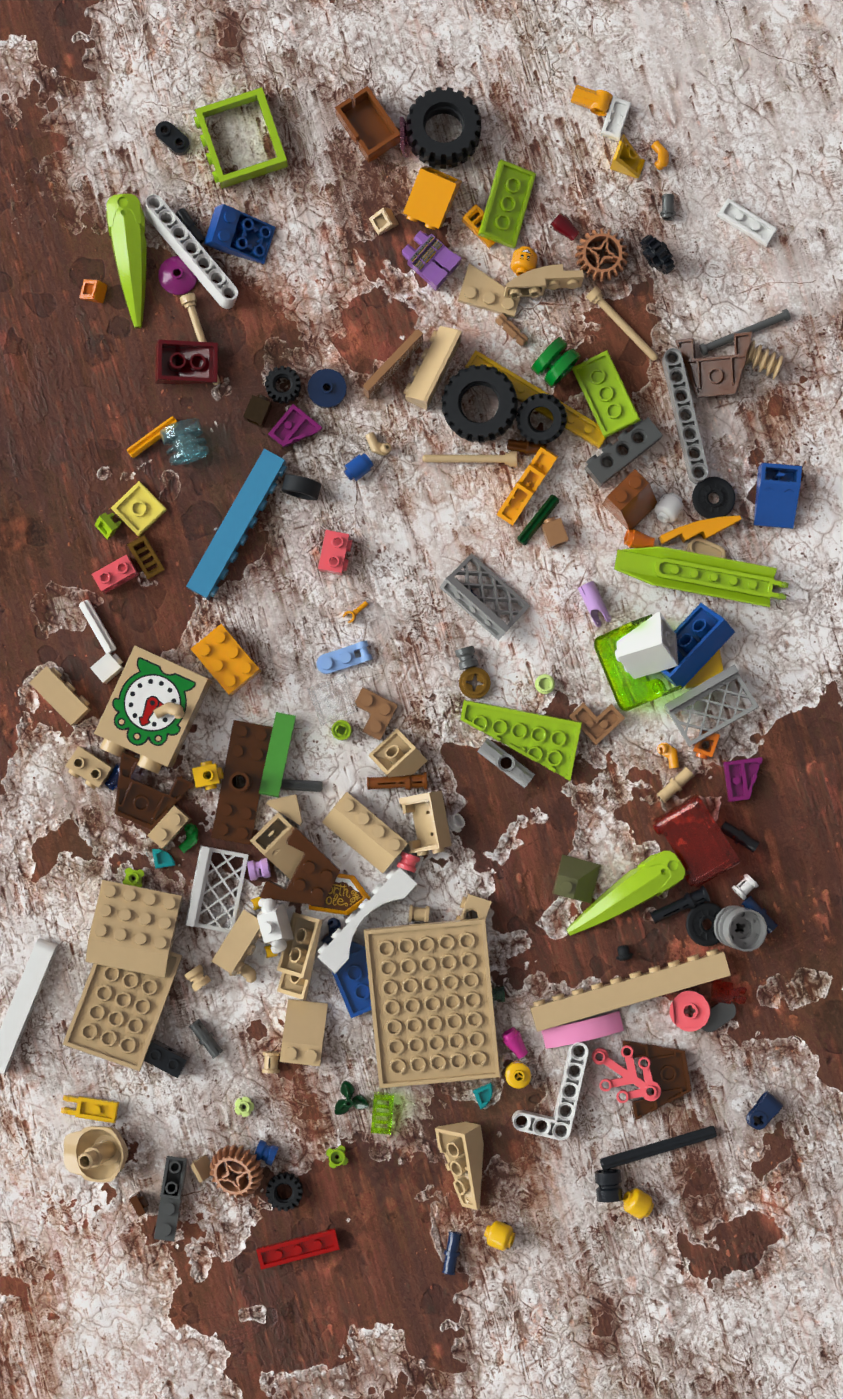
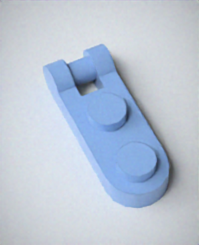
[316,640,373,674]

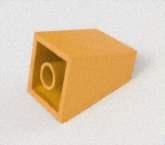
[403,165,462,230]

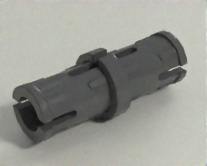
[189,1019,223,1059]

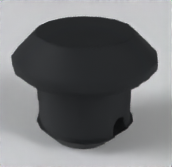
[616,945,634,961]

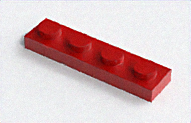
[256,1228,340,1270]

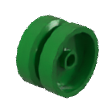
[531,336,581,388]

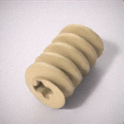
[745,340,783,380]

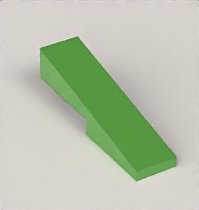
[259,712,296,798]

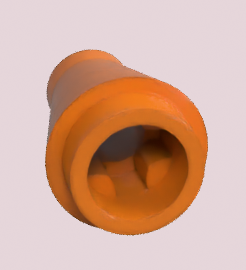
[624,529,655,548]

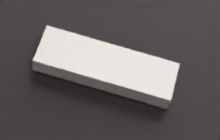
[717,198,778,247]

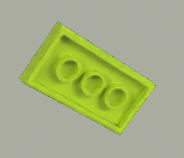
[478,159,536,249]
[572,350,641,438]

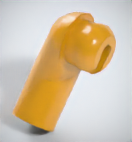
[651,140,669,170]
[657,742,679,769]

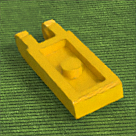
[61,1095,119,1123]

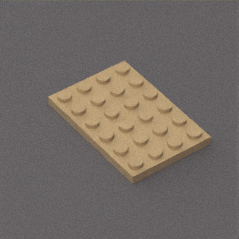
[63,952,183,1072]

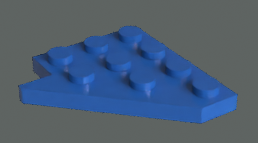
[332,941,372,1018]

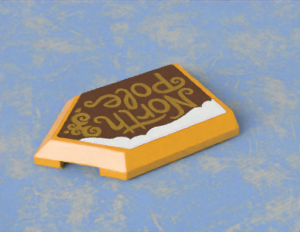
[309,873,371,915]

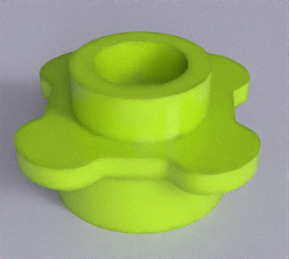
[123,867,145,887]
[326,1145,348,1168]

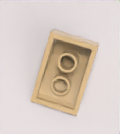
[280,999,328,1067]

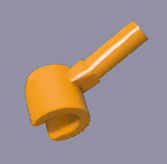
[343,601,368,623]

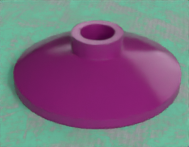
[158,256,197,295]

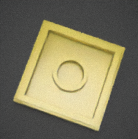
[111,481,167,537]

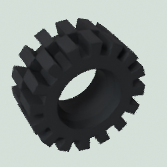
[265,366,301,404]
[266,1172,303,1211]

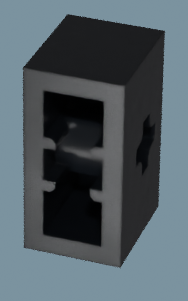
[144,1039,190,1078]

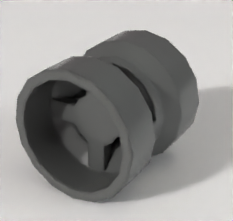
[455,646,479,670]

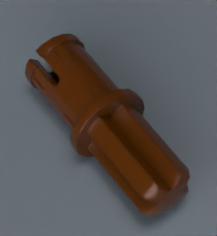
[506,439,547,455]

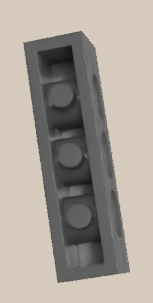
[585,417,663,487]

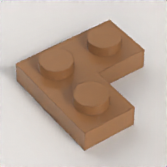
[354,687,398,740]
[568,703,625,746]

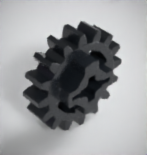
[640,235,675,275]

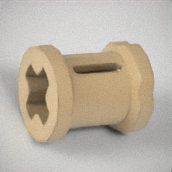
[408,904,430,923]
[262,1051,281,1074]

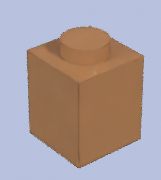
[541,517,569,549]

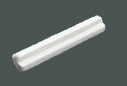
[79,600,116,653]

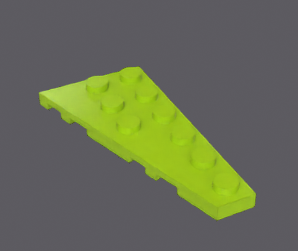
[460,699,582,781]

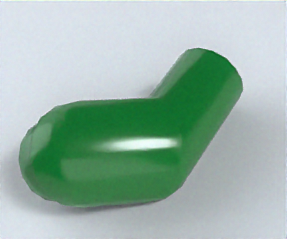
[178,823,198,854]

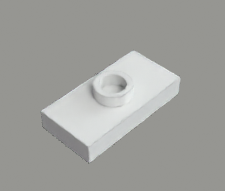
[600,97,631,141]

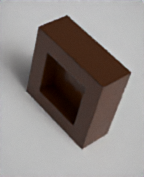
[129,1192,149,1217]

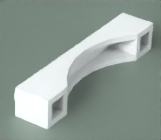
[317,868,417,974]

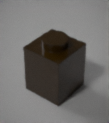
[243,394,272,428]

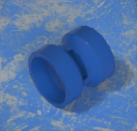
[254,1139,279,1166]

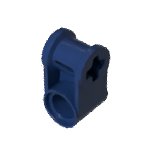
[746,1091,783,1130]

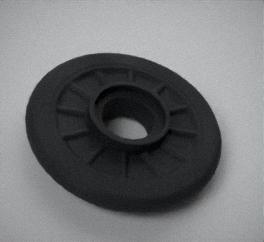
[692,477,735,519]
[686,902,722,946]

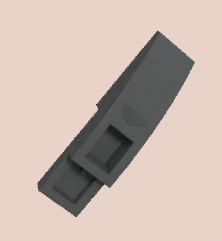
[154,1156,187,1242]

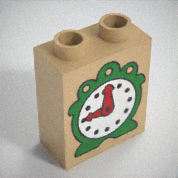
[94,645,212,774]

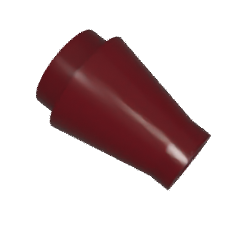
[550,212,580,241]

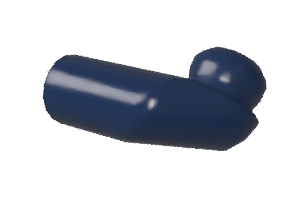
[321,918,341,945]

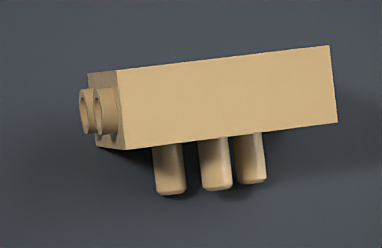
[399,790,452,856]

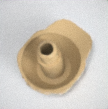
[64,1126,128,1182]

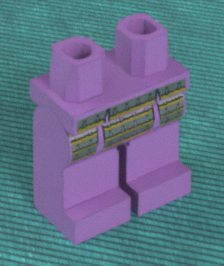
[402,230,462,291]

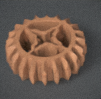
[575,228,629,283]
[209,1144,264,1199]

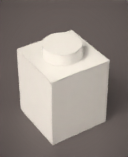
[90,652,124,684]

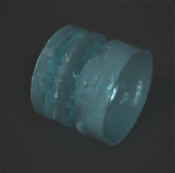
[160,418,210,466]

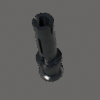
[650,885,711,924]

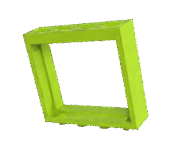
[193,87,288,189]

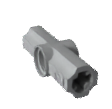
[477,738,535,788]

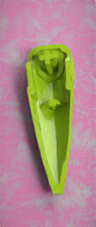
[106,194,147,328]
[566,851,685,936]

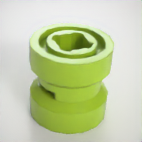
[331,720,352,741]

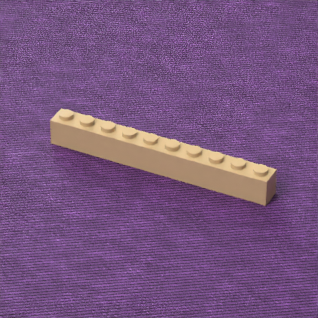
[529,949,731,1032]

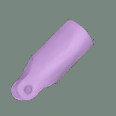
[578,581,611,627]

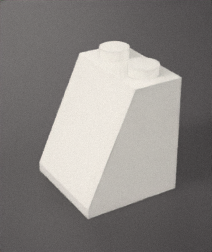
[615,612,678,679]

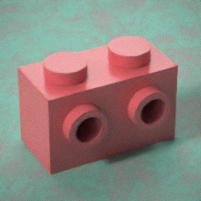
[318,530,353,575]

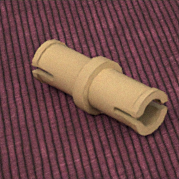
[657,767,694,803]

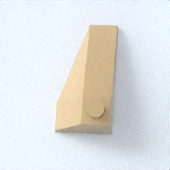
[435,1122,484,1210]

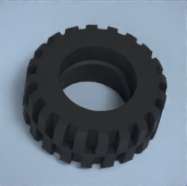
[406,87,481,169]
[441,364,518,443]

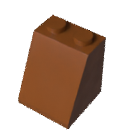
[602,469,657,530]

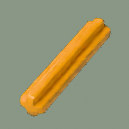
[127,416,179,458]

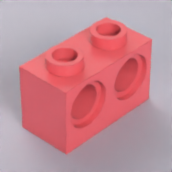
[92,555,139,594]

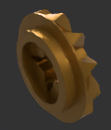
[459,667,491,699]

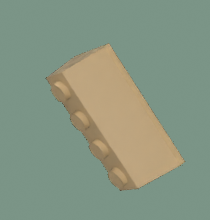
[404,326,462,411]
[322,792,408,873]

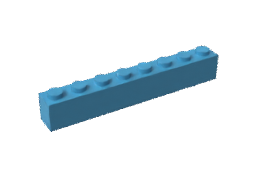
[186,448,287,600]

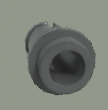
[660,194,676,221]

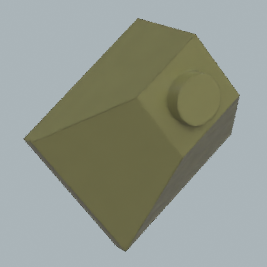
[552,854,601,903]

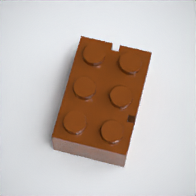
[335,86,401,163]

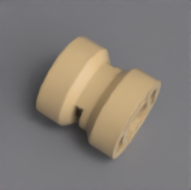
[184,964,212,992]

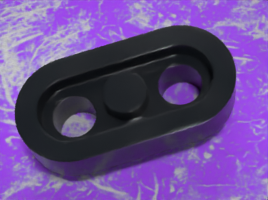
[155,121,190,156]

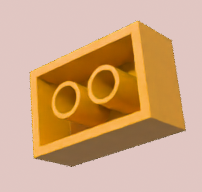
[191,624,261,696]

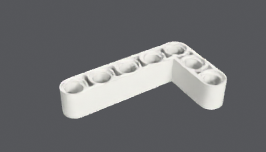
[512,1042,588,1140]

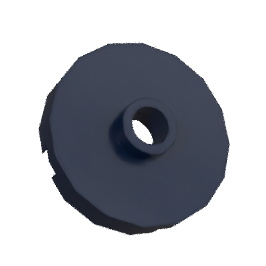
[307,368,347,408]

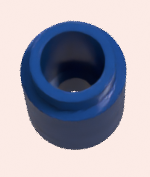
[343,453,374,481]

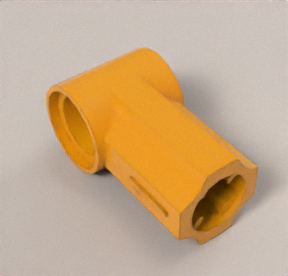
[571,85,613,116]

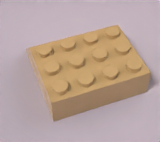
[85,880,183,978]

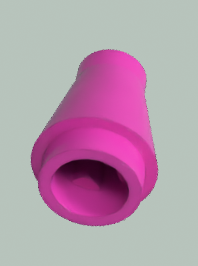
[501,1027,528,1059]

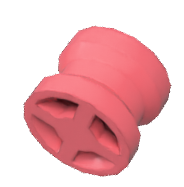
[397,851,420,873]

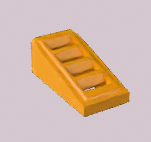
[462,204,496,249]

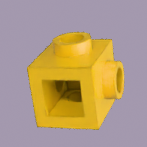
[192,761,224,790]

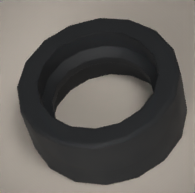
[282,474,321,501]

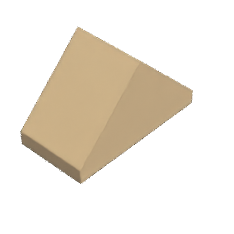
[266,794,303,825]

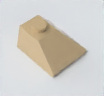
[368,729,428,777]

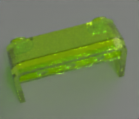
[594,614,682,711]

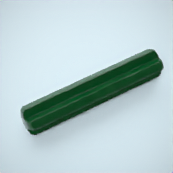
[517,494,559,545]

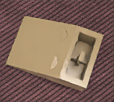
[250,812,304,880]

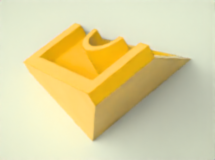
[610,134,645,178]

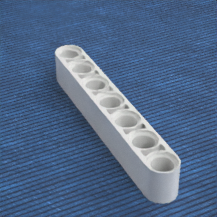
[143,194,238,309]
[0,938,58,1075]

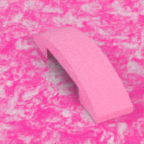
[542,1011,624,1049]

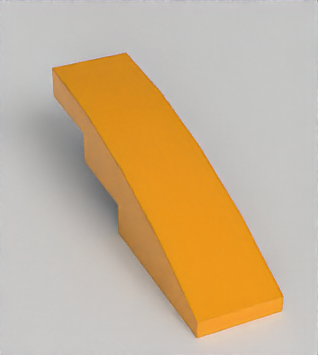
[496,446,559,526]
[658,515,742,545]

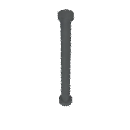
[699,309,791,356]

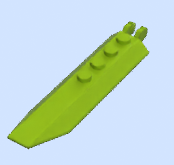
[614,546,789,607]

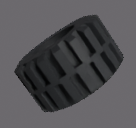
[516,393,567,444]

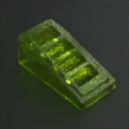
[371,1092,394,1135]

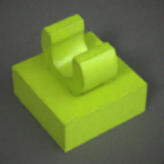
[95,512,121,540]

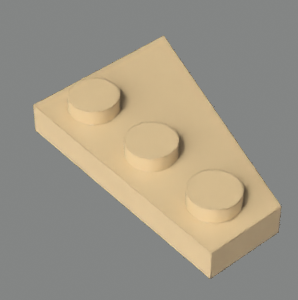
[458,263,520,318]

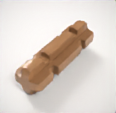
[495,313,529,346]

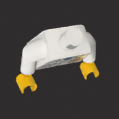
[250,897,294,958]

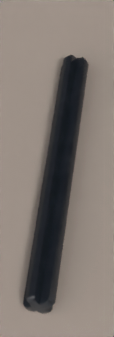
[600,1126,717,1170]

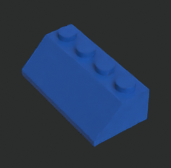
[659,603,735,690]

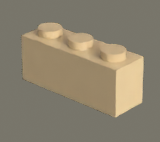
[29,666,91,726]
[211,909,262,976]

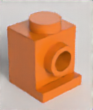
[693,730,720,760]

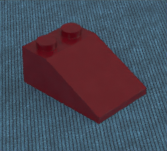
[155,339,218,384]

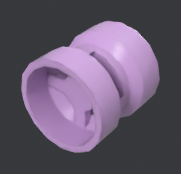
[247,858,271,881]

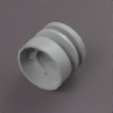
[714,905,767,952]

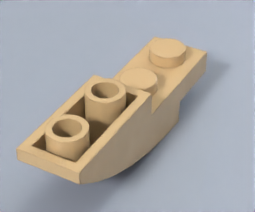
[504,264,584,299]

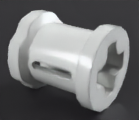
[732,874,759,900]

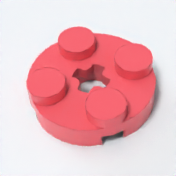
[670,991,711,1032]

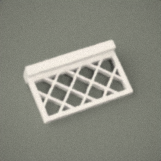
[185,845,249,933]

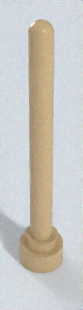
[586,286,658,361]
[180,293,220,385]
[422,451,517,467]

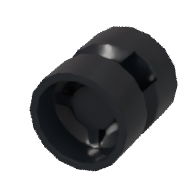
[595,1169,623,1203]

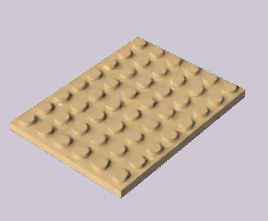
[364,918,500,1088]

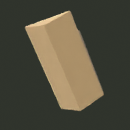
[277,912,323,1000]

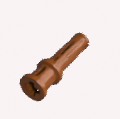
[367,772,428,790]

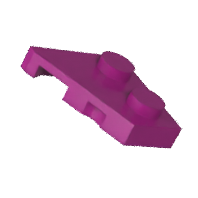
[268,404,323,448]
[723,757,762,802]

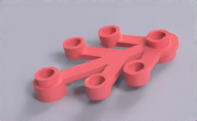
[592,1045,661,1103]

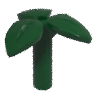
[334,1081,369,1115]

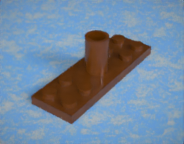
[211,720,273,845]

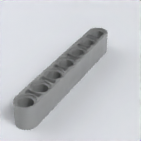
[662,348,708,484]

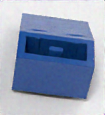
[204,204,276,264]
[753,463,802,529]

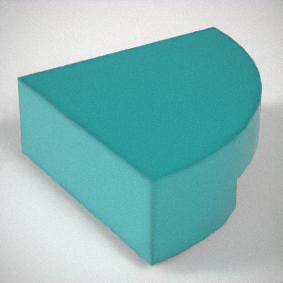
[152,849,176,869]
[473,1082,493,1109]

